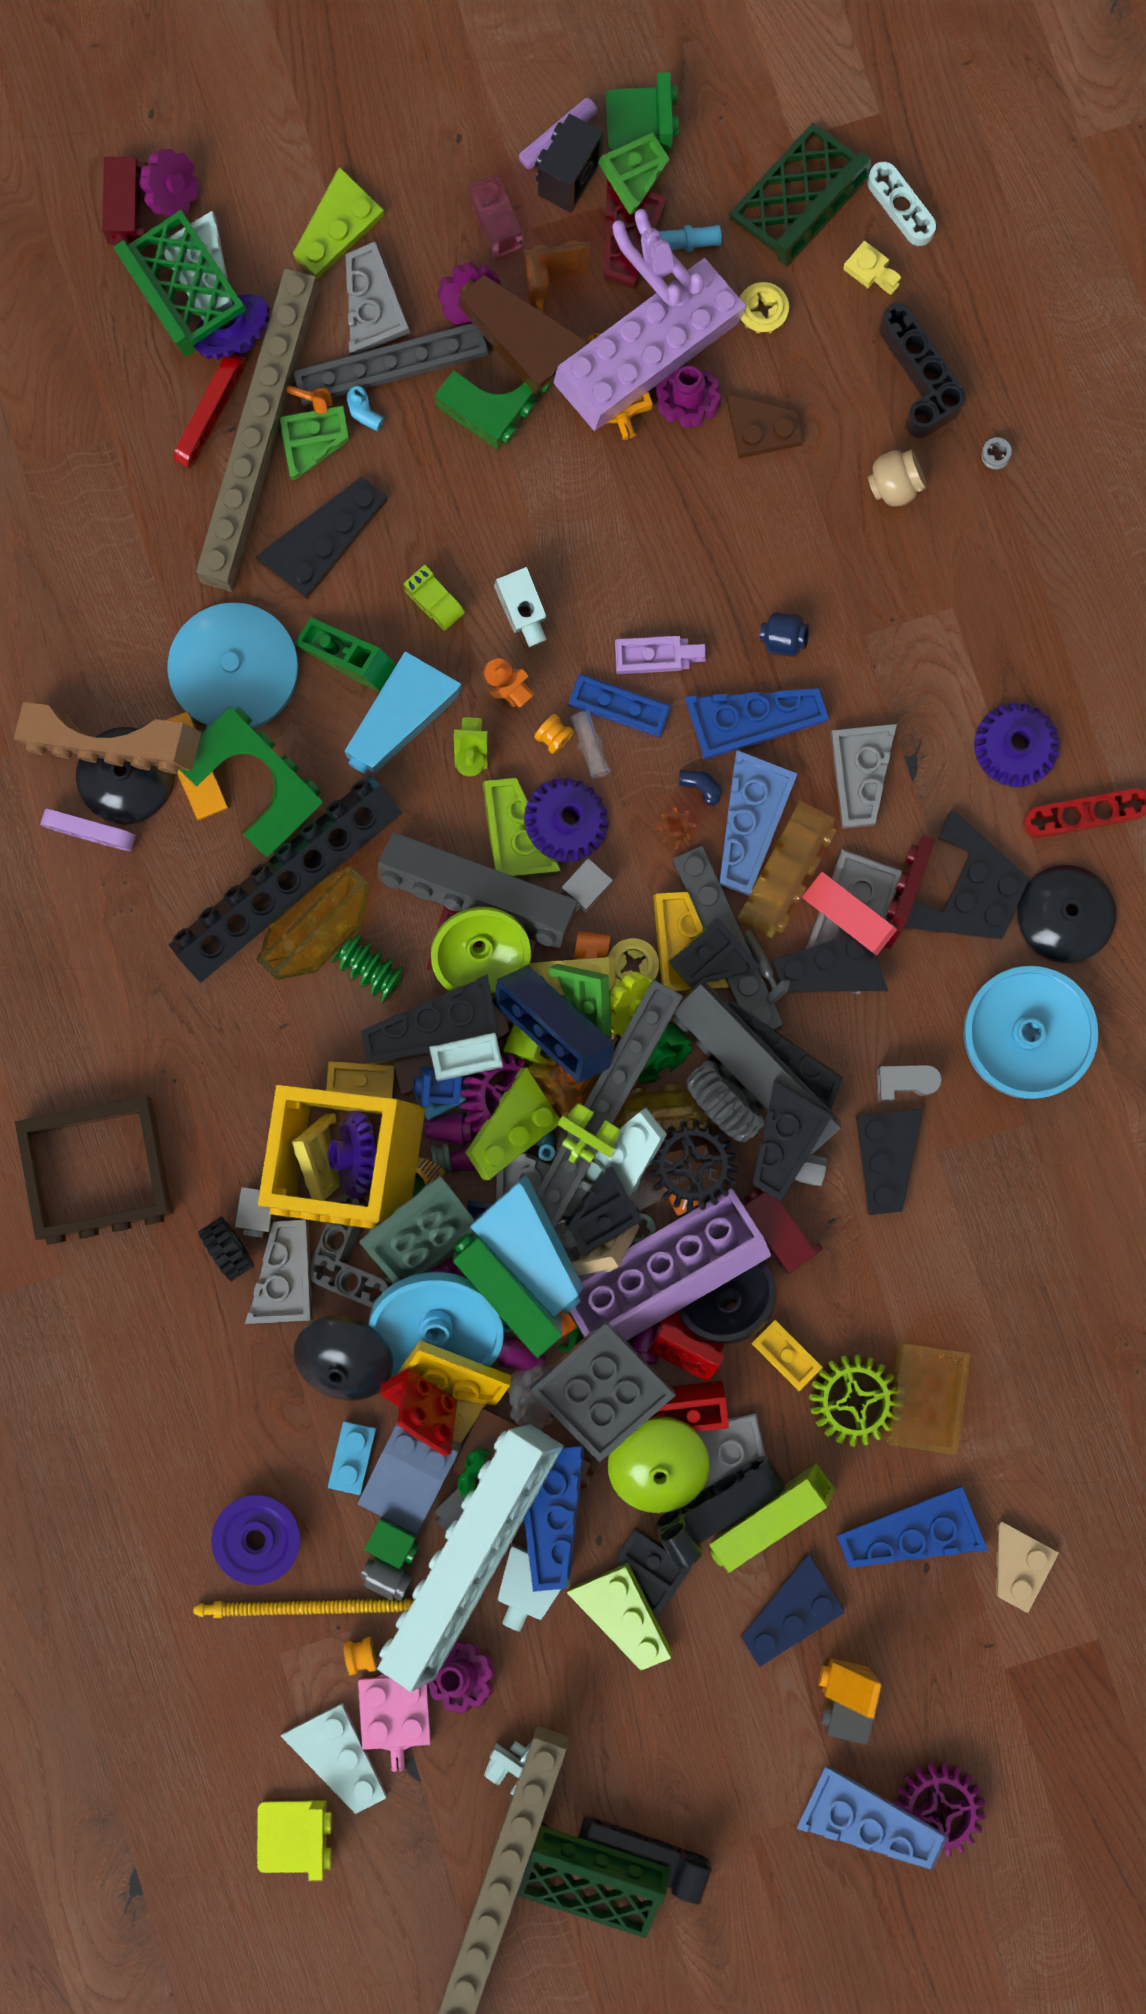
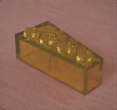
[737,801,836,939]

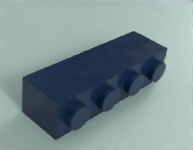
[493,965,615,1083]

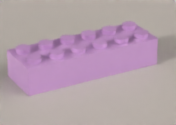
[553,258,746,431]
[570,1188,771,1341]

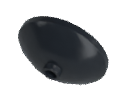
[76,727,175,824]
[1017,865,1116,963]
[678,1261,777,1344]
[293,1316,393,1401]

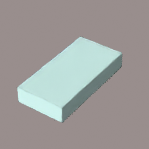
[430,1033,503,1081]

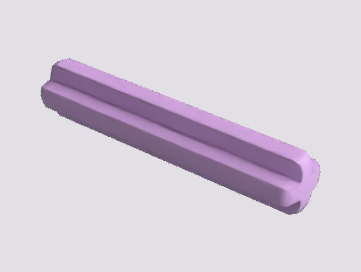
[519,98,597,170]

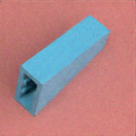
[344,652,463,774]
[470,1175,584,1317]

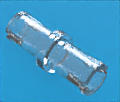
[570,711,611,779]

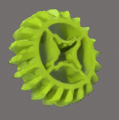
[809,1354,901,1446]

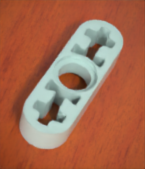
[868,162,936,246]

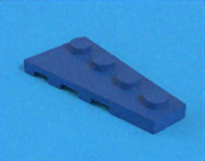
[684,689,829,760]
[524,1445,585,1592]
[836,1485,988,1568]

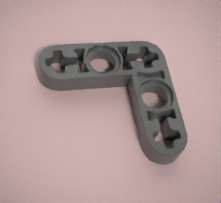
[310,1194,393,1308]

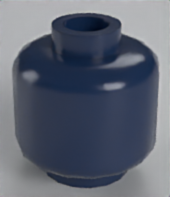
[759,612,809,657]

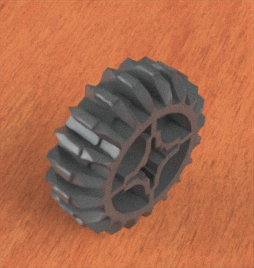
[686,1060,766,1143]

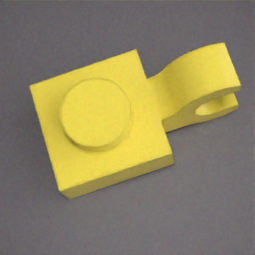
[843,241,901,295]

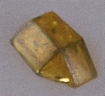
[256,866,370,980]
[613,1084,720,1133]

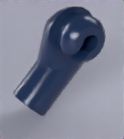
[679,770,722,805]

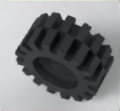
[198,1217,254,1281]

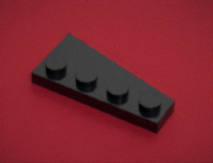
[256,477,387,599]
[361,974,499,1065]

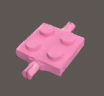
[358,1674,431,1771]

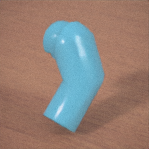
[347,386,385,432]
[534,1132,555,1162]

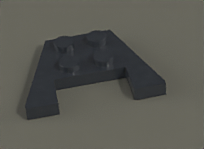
[903,810,1029,939]

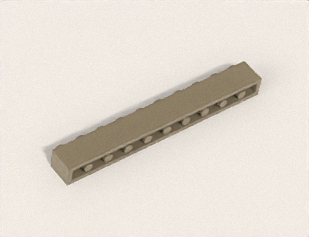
[196,268,320,592]
[437,1726,569,2014]

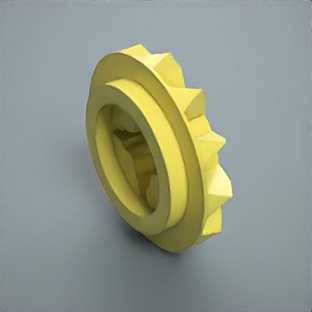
[740,282,789,334]
[608,938,659,981]

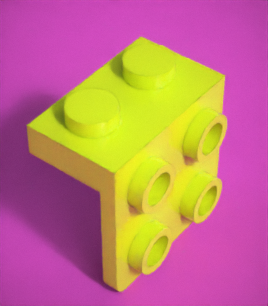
[257,1801,332,1881]

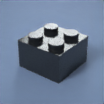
[535,113,603,213]

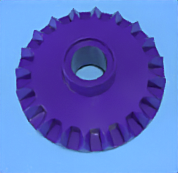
[194,294,270,360]
[974,702,1060,787]
[524,777,609,862]
[328,1111,375,1199]
[212,1495,301,1585]

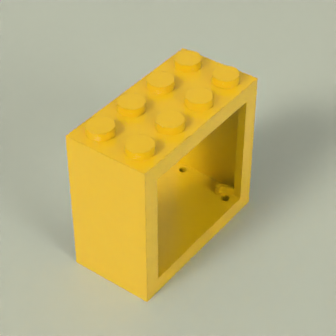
[258,1085,426,1229]

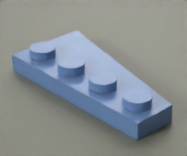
[719,750,797,896]
[797,1766,949,1869]

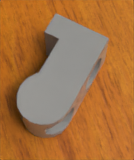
[876,1065,942,1102]

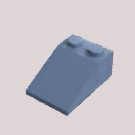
[357,1424,462,1535]

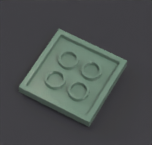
[359,1176,475,1283]

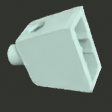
[494,567,547,647]
[498,1543,561,1632]

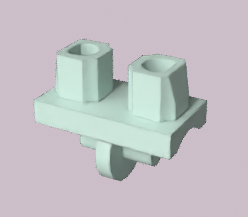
[484,1740,532,1795]

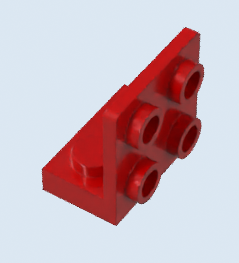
[648,1311,724,1382]
[379,1368,457,1457]

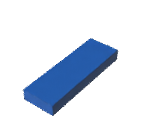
[568,674,671,738]

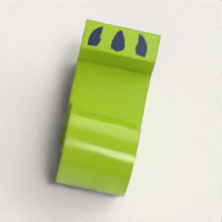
[403,564,465,631]

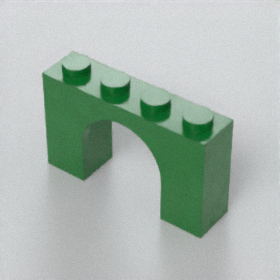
[434,370,554,450]
[179,706,323,857]

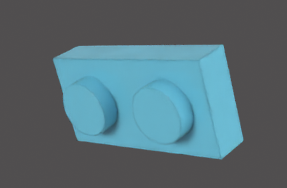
[328,1421,377,1495]

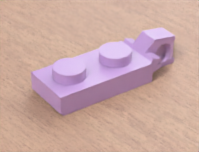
[615,636,706,674]

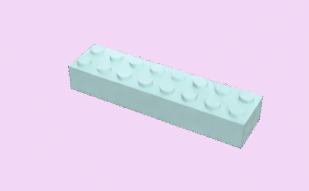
[377,1424,564,1692]

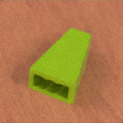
[709,1462,836,1573]

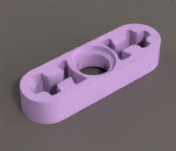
[40,809,136,852]

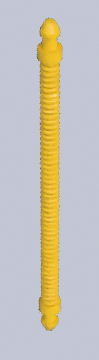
[193,1598,415,1618]

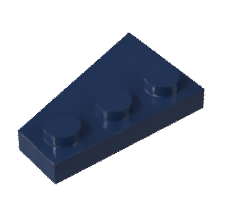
[741,1553,845,1667]

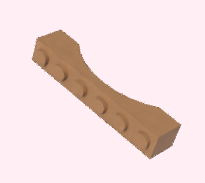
[13,702,202,774]

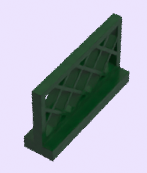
[729,123,871,267]
[516,1825,671,1939]

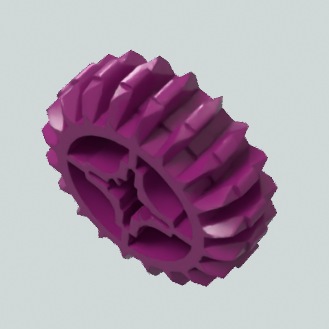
[459,1054,546,1133]
[893,1761,986,1858]

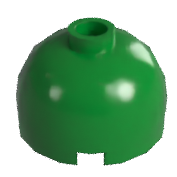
[638,1022,692,1084]

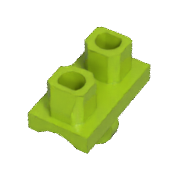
[454,717,488,777]
[557,1103,621,1164]

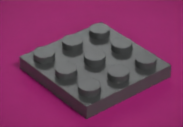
[530,1320,675,1462]

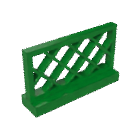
[113,210,246,358]

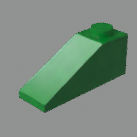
[294,617,397,692]

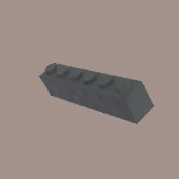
[377,832,577,949]
[673,978,841,1155]

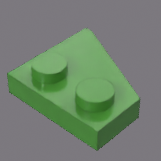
[598,132,669,215]
[279,406,350,481]
[549,964,612,1038]

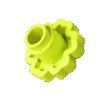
[610,971,653,1037]

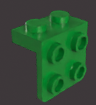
[606,72,679,152]

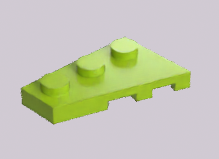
[483,778,561,878]

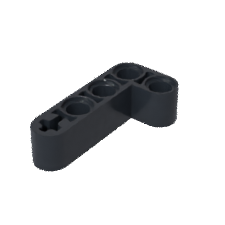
[879,303,966,438]
[656,1456,785,1569]
[577,1816,712,1904]

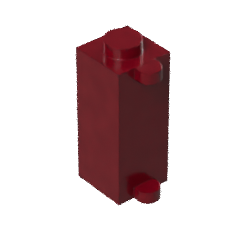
[102,157,148,246]
[744,1188,823,1274]

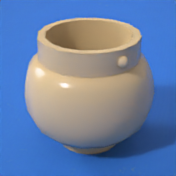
[868,449,927,506]

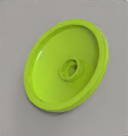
[431,907,531,999]
[608,1416,710,1513]

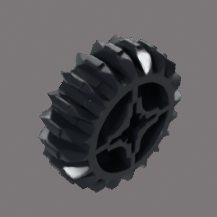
[648,1120,739,1211]

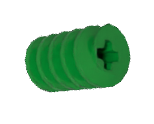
[331,933,404,1004]

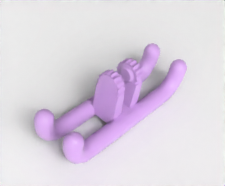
[612,209,704,306]

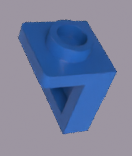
[413,1067,462,1107]

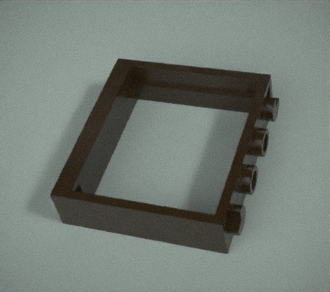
[15,1095,173,1245]

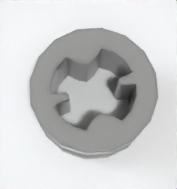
[982,437,1012,470]

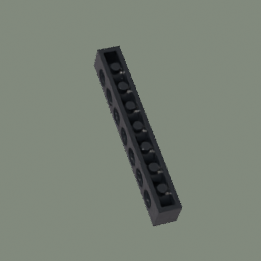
[168,775,403,983]

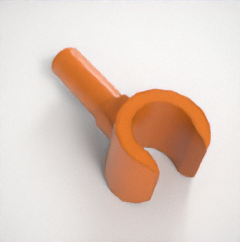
[286,385,332,414]

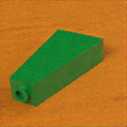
[453,1232,563,1358]

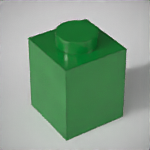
[364,1517,419,1569]

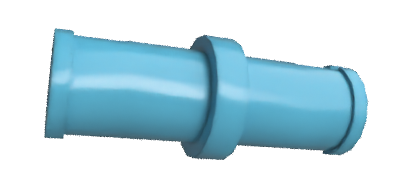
[658,225,721,252]

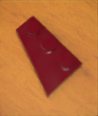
[604,178,667,289]
[884,835,935,949]

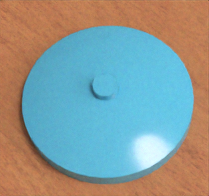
[167,603,299,730]
[963,966,1098,1099]
[368,1272,503,1377]

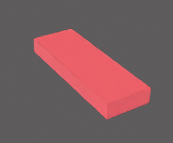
[802,872,897,956]

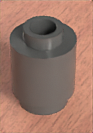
[360,1557,412,1601]

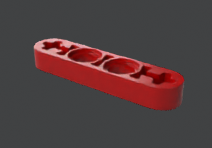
[173,353,246,468]
[1023,789,1146,838]

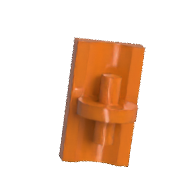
[483,658,534,708]

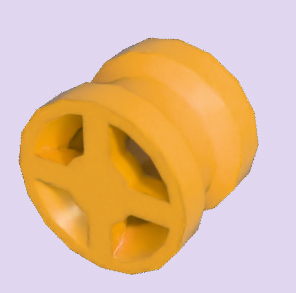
[534,713,575,755]
[344,1636,377,1676]

